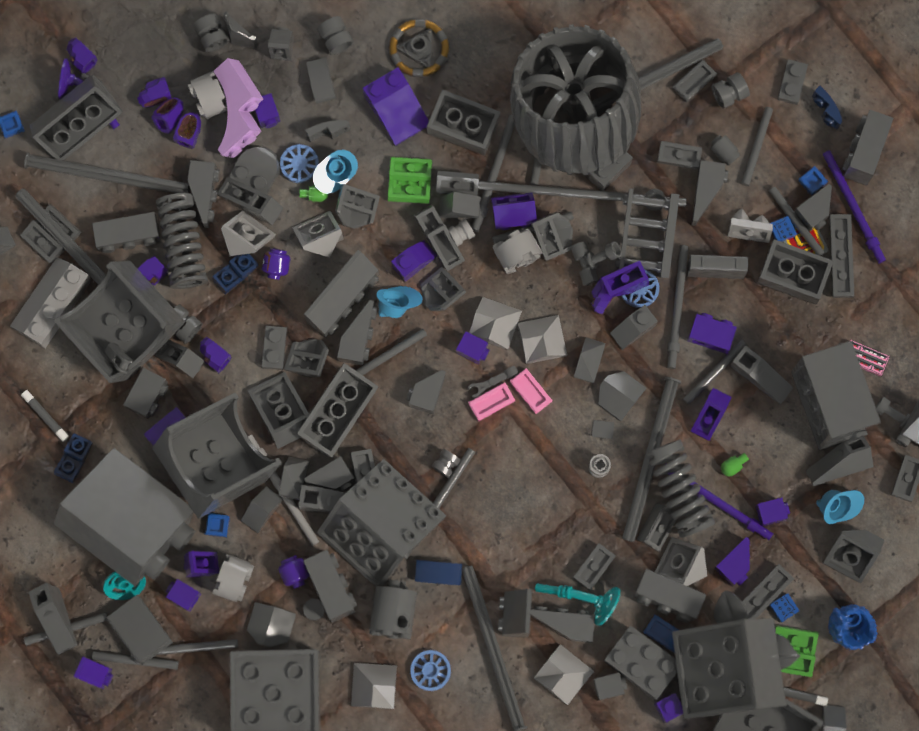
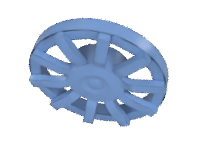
[280,144,319,183]
[411,650,451,691]

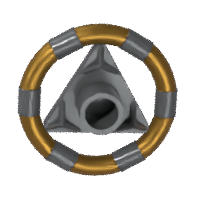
[389,19,449,77]

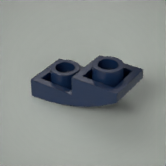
[812,86,843,130]
[212,254,259,294]
[54,433,93,483]
[415,560,462,585]

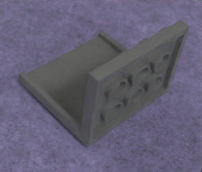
[317,459,446,587]

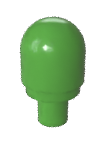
[299,185,329,202]
[721,453,749,477]

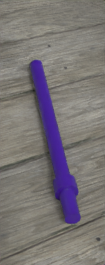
[823,150,886,264]
[665,463,774,540]

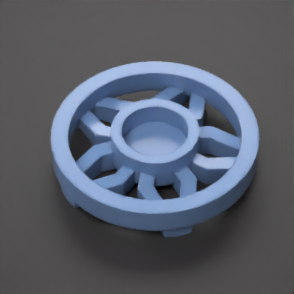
[621,269,659,308]

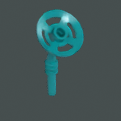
[103,571,146,600]
[535,583,620,626]

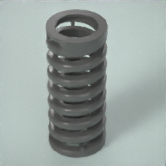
[156,193,208,289]
[645,439,715,538]

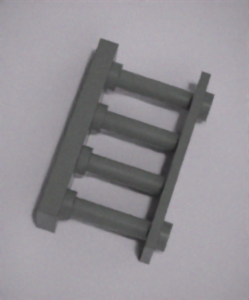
[615,188,680,278]

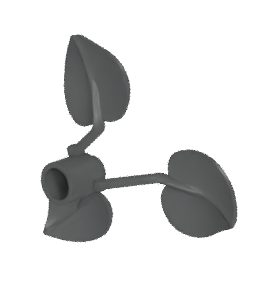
[714,591,800,670]

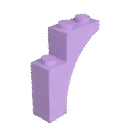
[214,58,263,158]

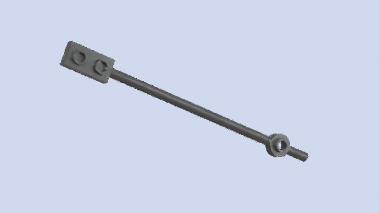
[436,171,686,211]

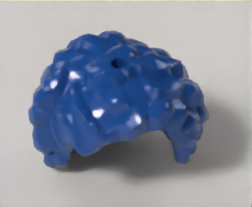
[828,604,877,650]

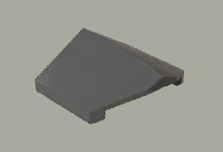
[223,11,258,49]
[335,184,380,229]
[531,212,573,261]
[420,267,466,312]
[284,339,329,378]
[598,371,647,421]
[247,602,296,647]

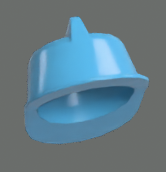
[313,150,358,194]
[376,286,422,318]
[816,490,864,524]

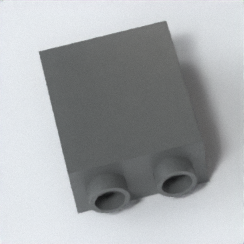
[54,448,195,586]

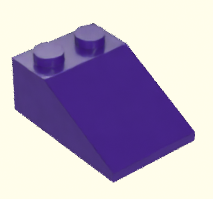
[363,67,429,146]

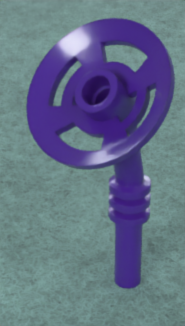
[58,58,120,130]

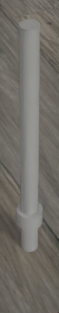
[248,435,319,546]

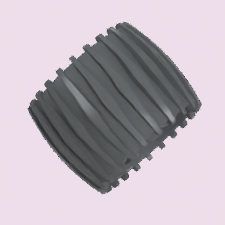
[510,24,642,175]

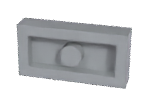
[728,209,773,243]

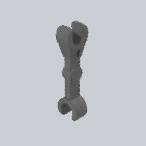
[468,366,518,398]

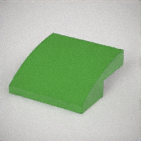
[388,157,432,204]
[775,625,819,677]

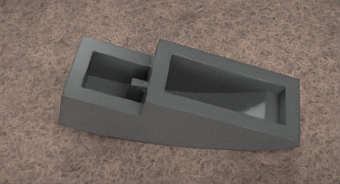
[413,205,465,271]

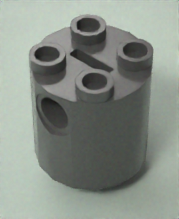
[369,580,417,640]

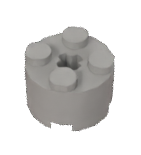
[188,71,227,119]
[493,229,543,274]
[212,554,254,602]

